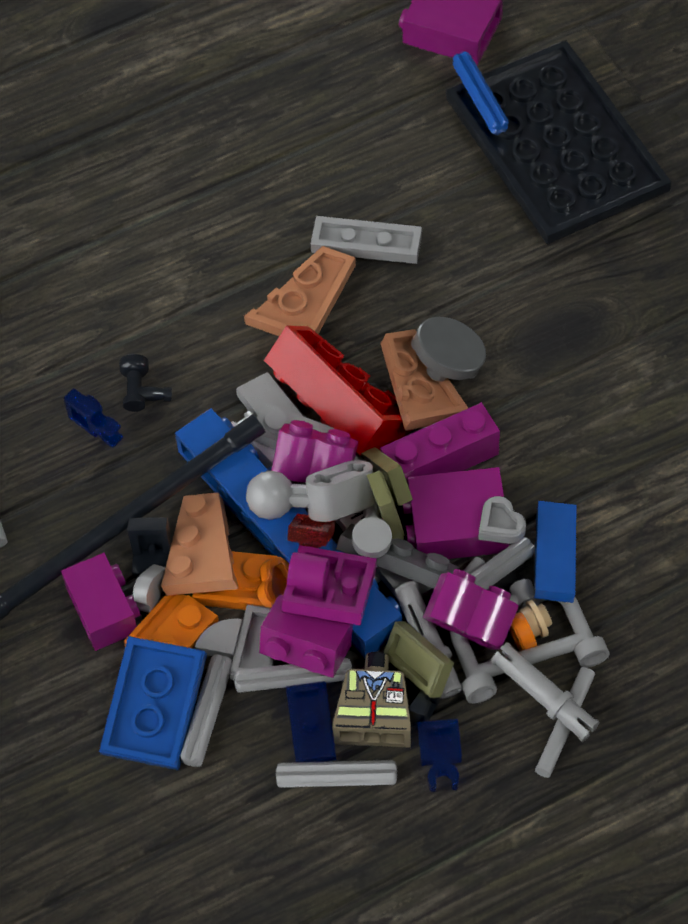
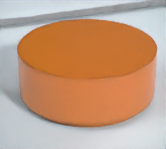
[509,612,537,651]

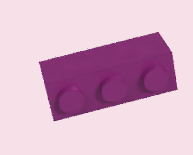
[380,402,500,484]

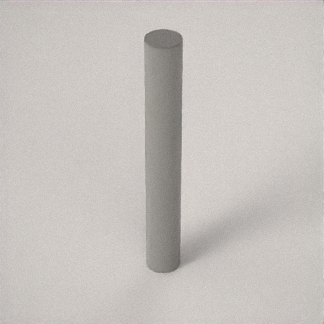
[535,667,595,778]

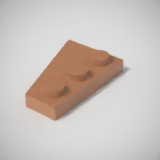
[244,246,356,336]
[380,329,468,431]
[161,492,239,596]

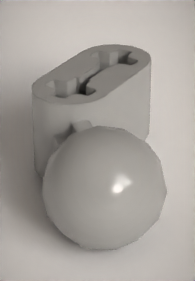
[246,460,375,522]

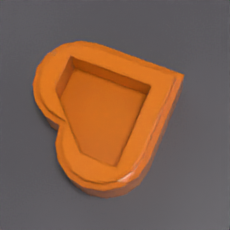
[257,557,289,609]

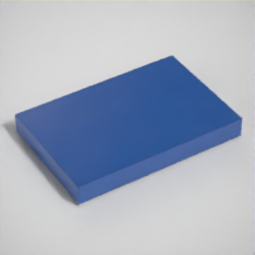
[99,636,207,770]

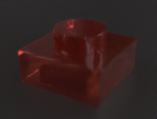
[287,513,335,548]

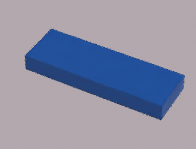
[534,501,577,603]

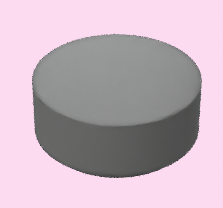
[352,517,392,558]

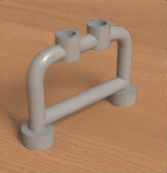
[450,579,610,703]

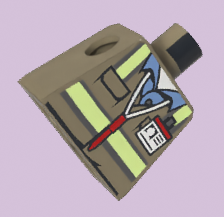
[333,652,411,748]

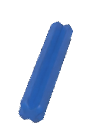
[453,51,509,135]

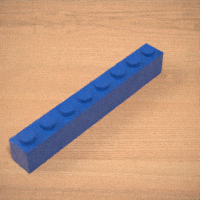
[175,408,403,659]

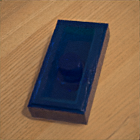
[286,681,337,763]

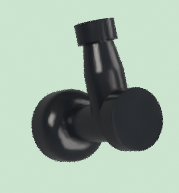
[119,354,172,412]

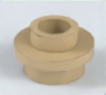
[518,600,552,638]

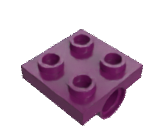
[282,545,377,625]

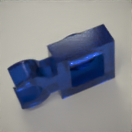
[64,388,123,448]
[417,719,462,792]

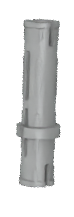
[393,581,463,699]
[491,642,599,742]

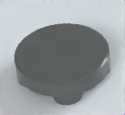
[411,317,486,382]

